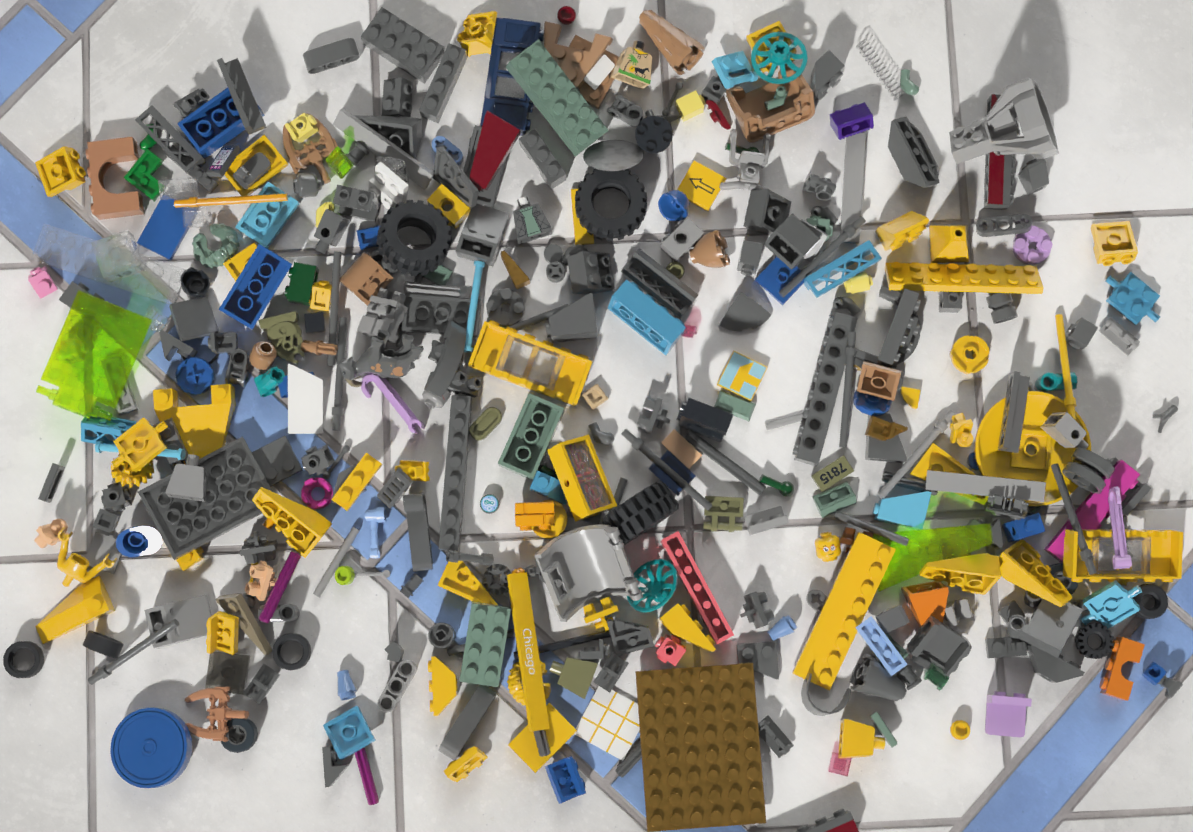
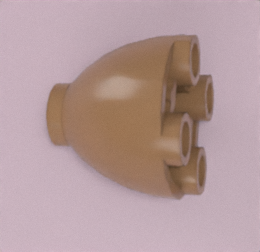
[689,230,730,268]

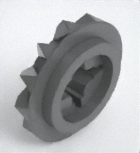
[482,564,512,595]

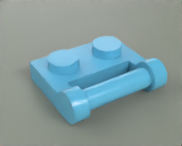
[711,51,758,89]

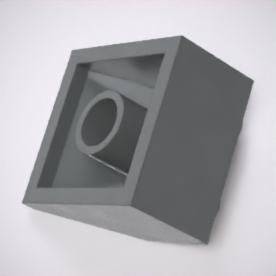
[743,189,791,235]

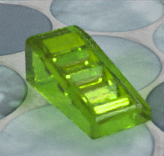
[325,147,353,179]

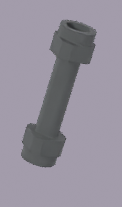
[446,550,494,566]

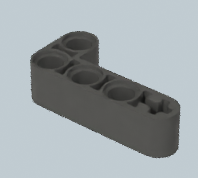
[403,493,433,572]
[438,685,498,760]

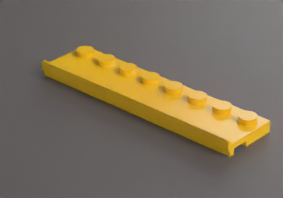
[792,532,896,691]

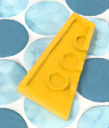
[910,443,989,505]

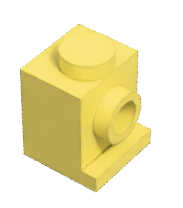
[285,113,319,143]

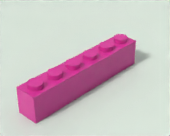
[1044,460,1140,564]

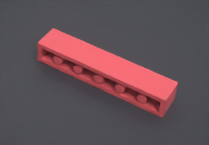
[660,531,734,645]

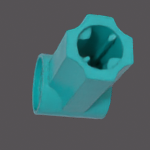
[254,366,285,397]
[1035,372,1078,393]

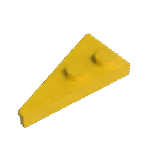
[437,561,498,605]

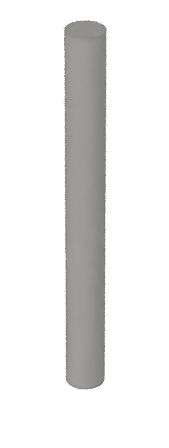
[313,527,360,598]

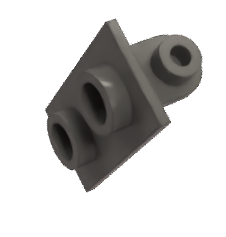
[758,715,794,758]

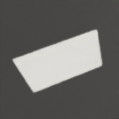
[288,364,323,434]

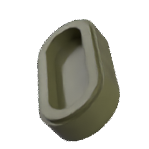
[469,407,502,441]

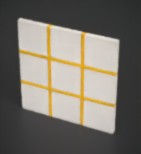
[575,686,640,761]

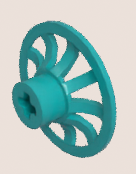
[751,32,808,84]
[627,559,678,612]

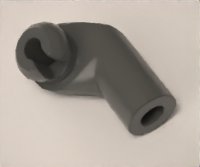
[811,206,838,225]
[561,244,588,266]
[833,297,861,316]

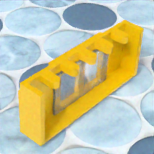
[468,320,593,406]
[1063,529,1183,582]

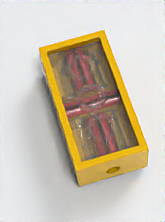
[547,434,617,522]

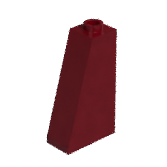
[469,111,521,192]

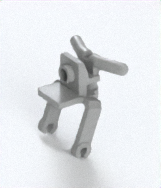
[719,129,771,190]

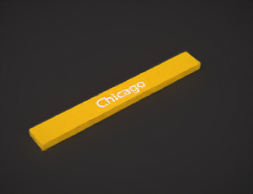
[507,572,550,732]

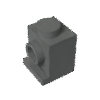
[701,76,728,105]

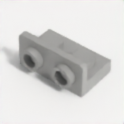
[744,506,789,535]

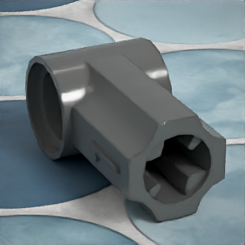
[258,604,300,622]

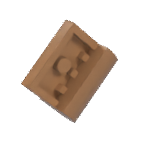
[340,252,393,306]

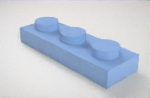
[855,616,907,676]

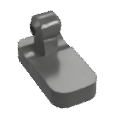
[233,152,271,189]

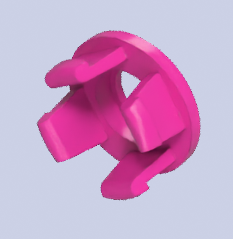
[301,477,333,509]

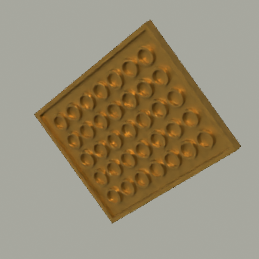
[635,663,766,832]

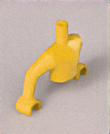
[57,527,117,587]

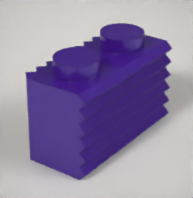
[829,102,874,140]

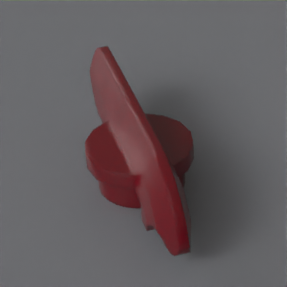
[705,100,731,130]

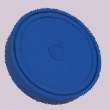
[110,708,192,788]

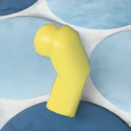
[315,202,335,227]

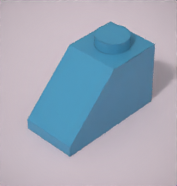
[530,471,567,505]

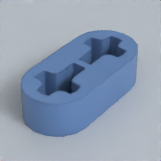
[432,136,463,166]

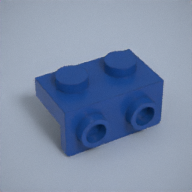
[544,756,586,804]

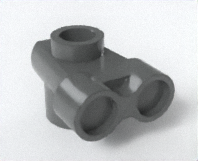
[803,173,836,201]

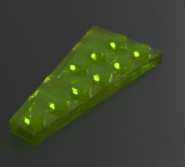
[874,523,993,592]

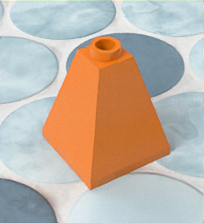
[901,581,949,628]

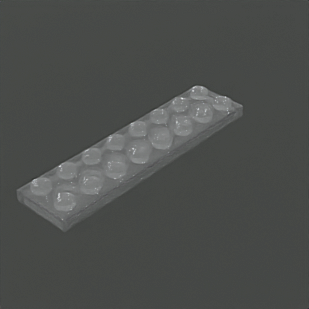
[31,224,186,305]

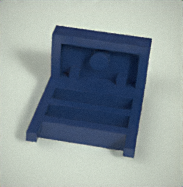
[648,450,696,496]

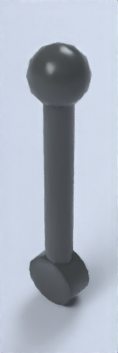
[662,82,683,116]
[323,445,350,479]

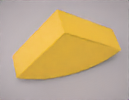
[900,386,920,409]

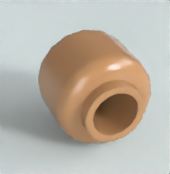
[249,342,277,370]

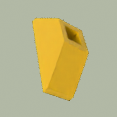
[428,656,458,716]

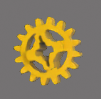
[111,454,154,488]

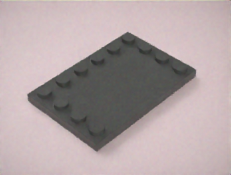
[138,436,273,560]

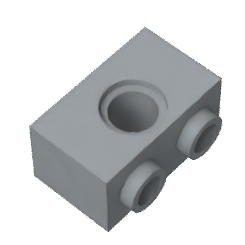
[661,218,704,262]

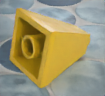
[929,225,969,263]

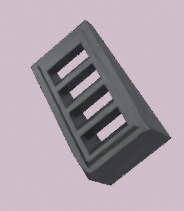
[377,468,413,508]

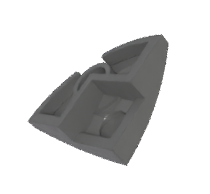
[719,292,771,332]

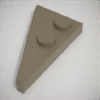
[215,593,272,655]

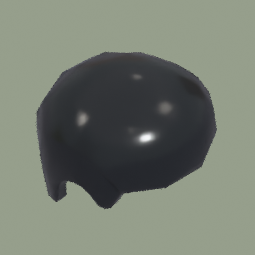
[180,267,210,297]

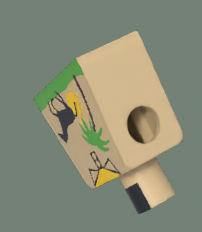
[611,41,652,89]

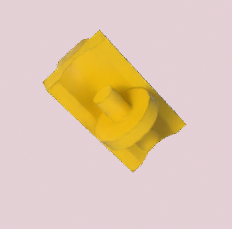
[950,413,973,447]
[395,460,430,482]
[583,597,619,631]

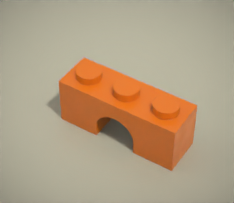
[1099,637,1145,701]

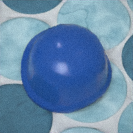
[658,190,690,221]

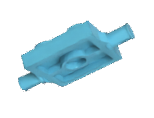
[1081,580,1142,629]

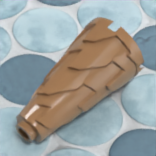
[639,10,705,75]

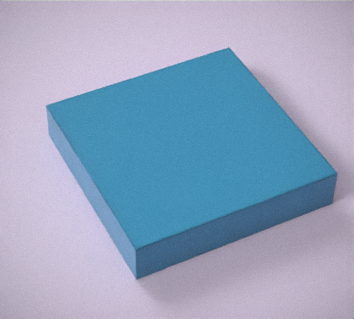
[323,705,376,760]

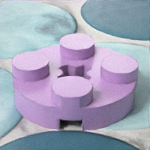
[1013,226,1053,265]

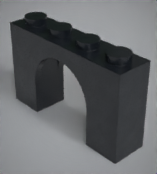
[676,398,733,443]

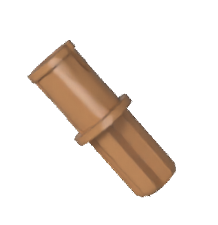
[301,340,338,356]

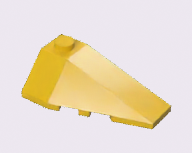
[252,487,332,558]
[999,539,1073,607]
[919,553,1001,595]
[35,575,115,644]

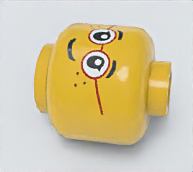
[815,532,841,562]

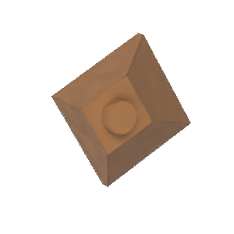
[857,361,902,401]

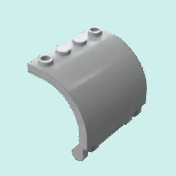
[535,525,643,622]

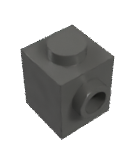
[1066,318,1098,350]

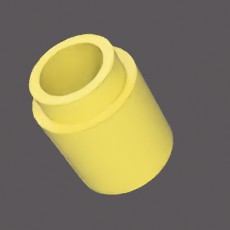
[844,272,873,294]

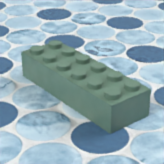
[506,39,609,157]

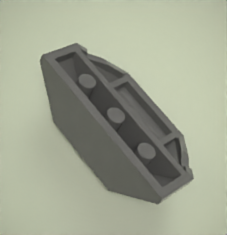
[888,117,939,188]

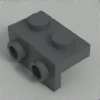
[381,77,413,117]

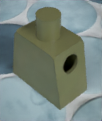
[549,657,598,699]

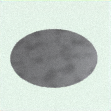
[583,140,643,171]

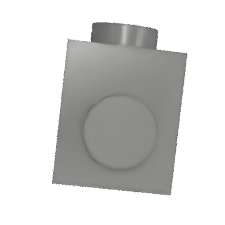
[944,598,972,627]

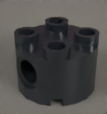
[635,115,673,154]

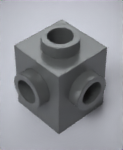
[301,444,335,475]
[101,483,132,512]

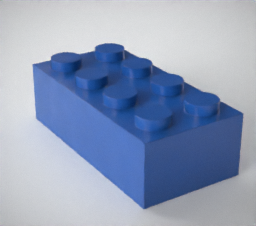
[177,87,265,159]
[219,244,292,329]

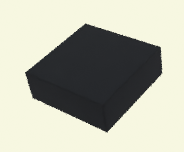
[304,312,326,334]

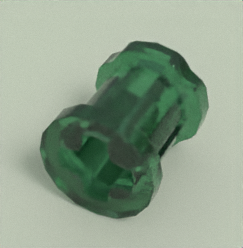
[923,665,949,691]

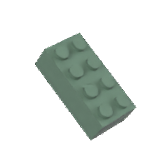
[498,393,565,480]
[459,601,511,687]

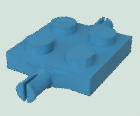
[1105,272,1161,325]

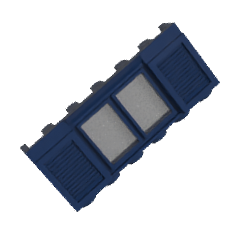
[480,18,544,136]

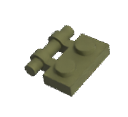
[703,496,744,532]

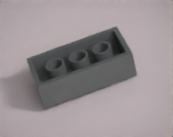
[361,7,445,84]

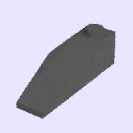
[345,115,422,159]

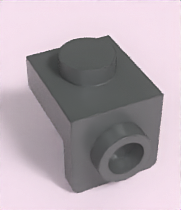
[208,332,238,354]

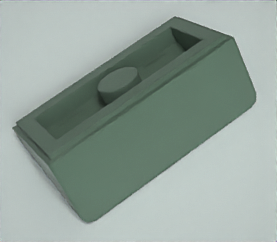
[812,482,857,518]

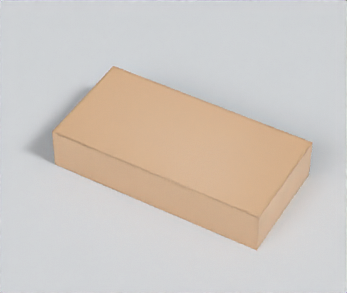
[661,429,702,469]

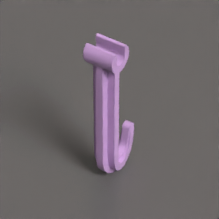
[361,373,425,434]
[1108,486,1132,569]

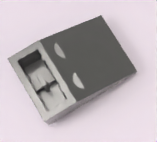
[456,204,510,267]

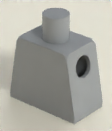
[1040,412,1089,449]
[166,454,206,502]

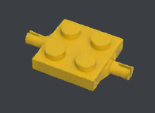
[111,417,168,472]

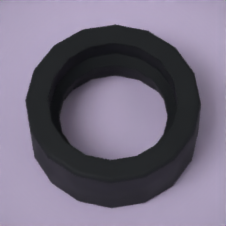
[83,631,124,659]
[272,633,311,670]
[3,641,44,678]

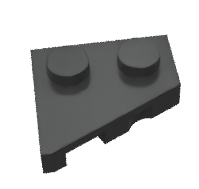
[606,619,654,656]

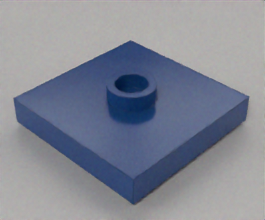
[755,257,807,306]

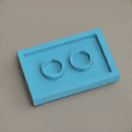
[235,182,300,249]

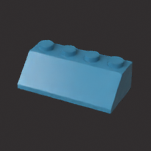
[608,279,686,355]

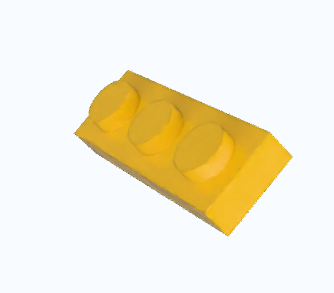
[331,453,383,511]

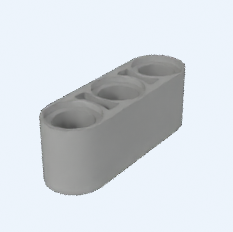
[377,660,417,712]

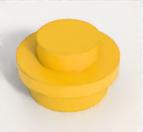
[950,720,970,740]

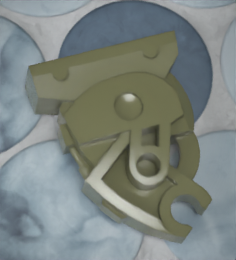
[258,311,305,365]

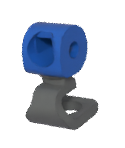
[1142,662,1183,699]

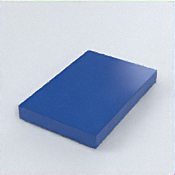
[137,194,198,261]

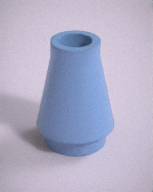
[767,615,798,641]
[337,670,357,700]

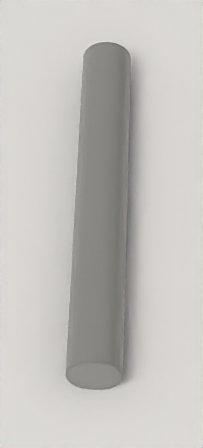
[765,408,821,430]

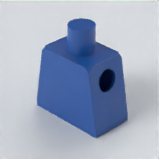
[1002,513,1045,543]

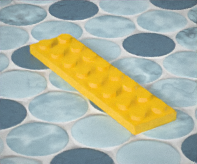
[885,262,1044,294]

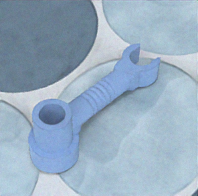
[365,507,387,559]

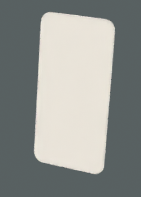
[584,55,615,90]

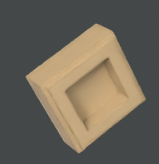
[582,384,608,410]

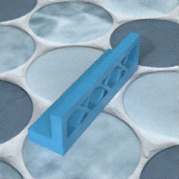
[804,240,882,298]
[81,412,153,444]

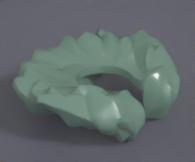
[192,223,240,268]

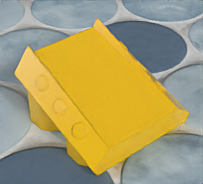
[457,11,497,57]

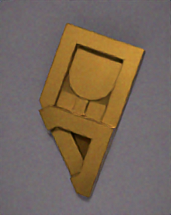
[865,416,908,441]

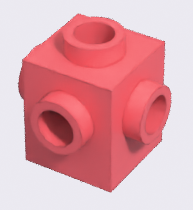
[655,634,686,666]

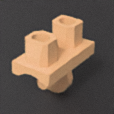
[34,518,69,548]
[244,561,277,601]

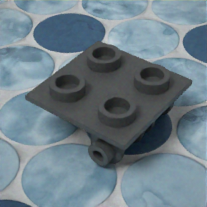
[985,494,1031,520]

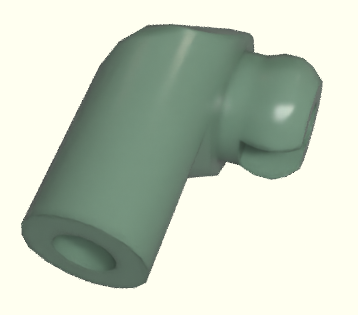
[900,69,919,95]

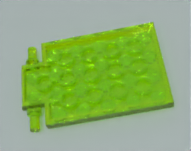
[36,290,152,421]

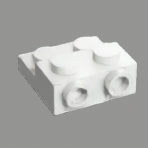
[368,162,409,210]

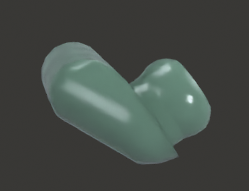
[764,86,788,111]

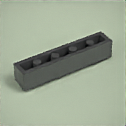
[165,145,218,193]

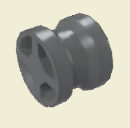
[546,261,565,283]

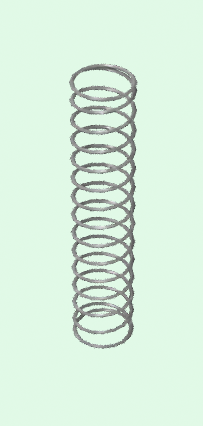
[856,39,905,101]

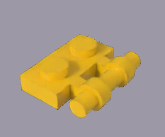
[444,746,488,782]

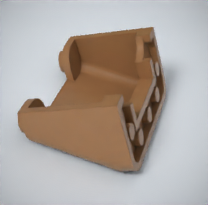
[726,62,815,143]

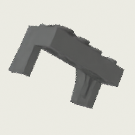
[855,286,921,368]

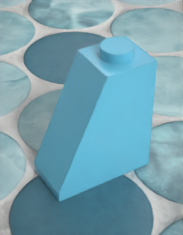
[873,491,931,531]

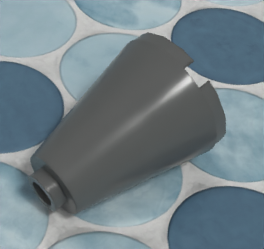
[850,654,907,701]

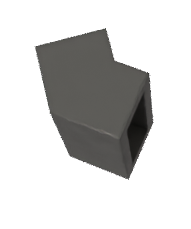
[385,641,404,662]

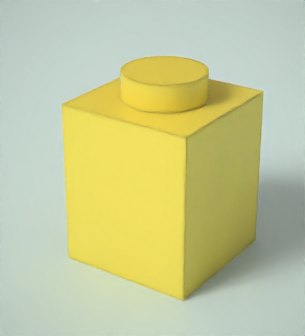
[675,90,705,122]

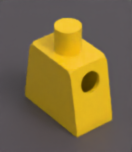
[838,719,885,759]

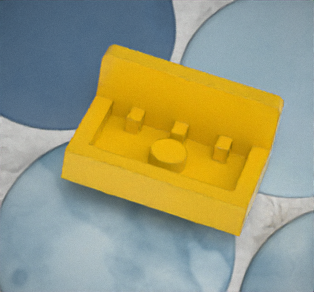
[206,611,239,655]

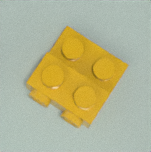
[746,21,797,73]
[35,146,86,197]
[1090,221,1138,266]

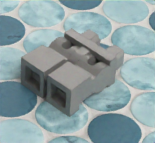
[357,288,408,343]

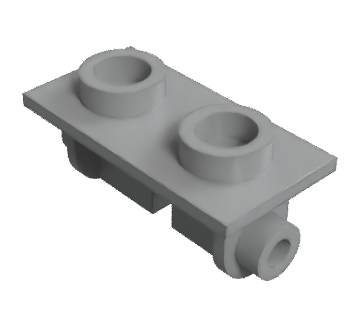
[1099,317,1140,356]

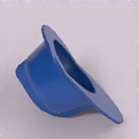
[116,526,163,557]

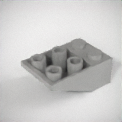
[144,595,212,648]

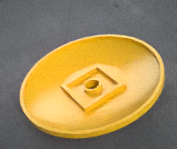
[975,391,1091,507]

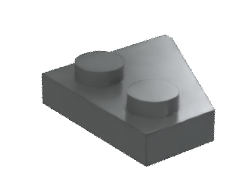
[737,641,779,679]

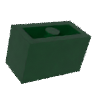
[285,262,319,306]

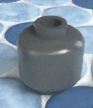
[293,172,322,198]

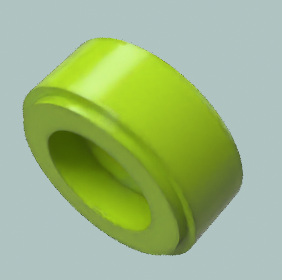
[335,566,355,585]

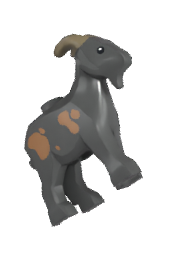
[339,329,424,387]

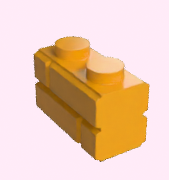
[515,502,555,531]

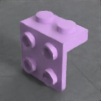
[985,691,1032,737]

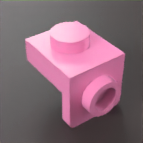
[28,266,58,299]

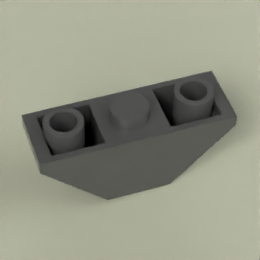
[1026,643,1085,683]

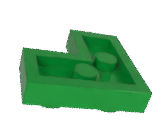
[123,149,166,202]

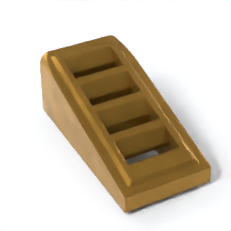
[500,251,530,290]

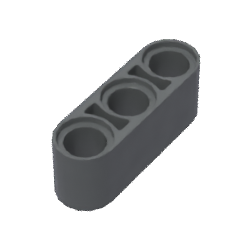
[303,38,360,74]

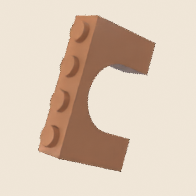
[85,137,144,220]

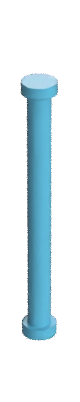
[464,261,485,352]
[95,441,186,460]

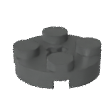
[486,288,524,327]

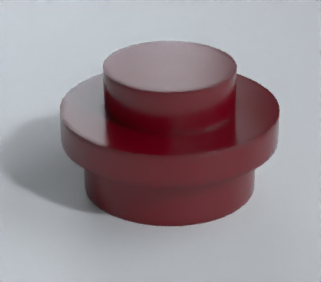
[557,6,576,25]

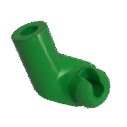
[139,124,158,151]

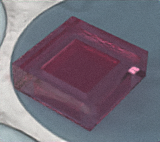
[828,752,852,777]

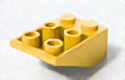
[875,211,929,251]
[659,603,716,652]

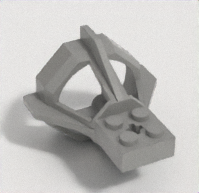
[949,77,1059,164]

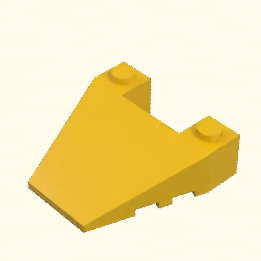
[153,384,236,465]

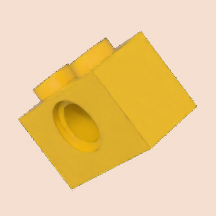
[427,184,470,229]

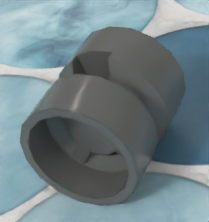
[986,293,1018,324]
[428,623,456,648]

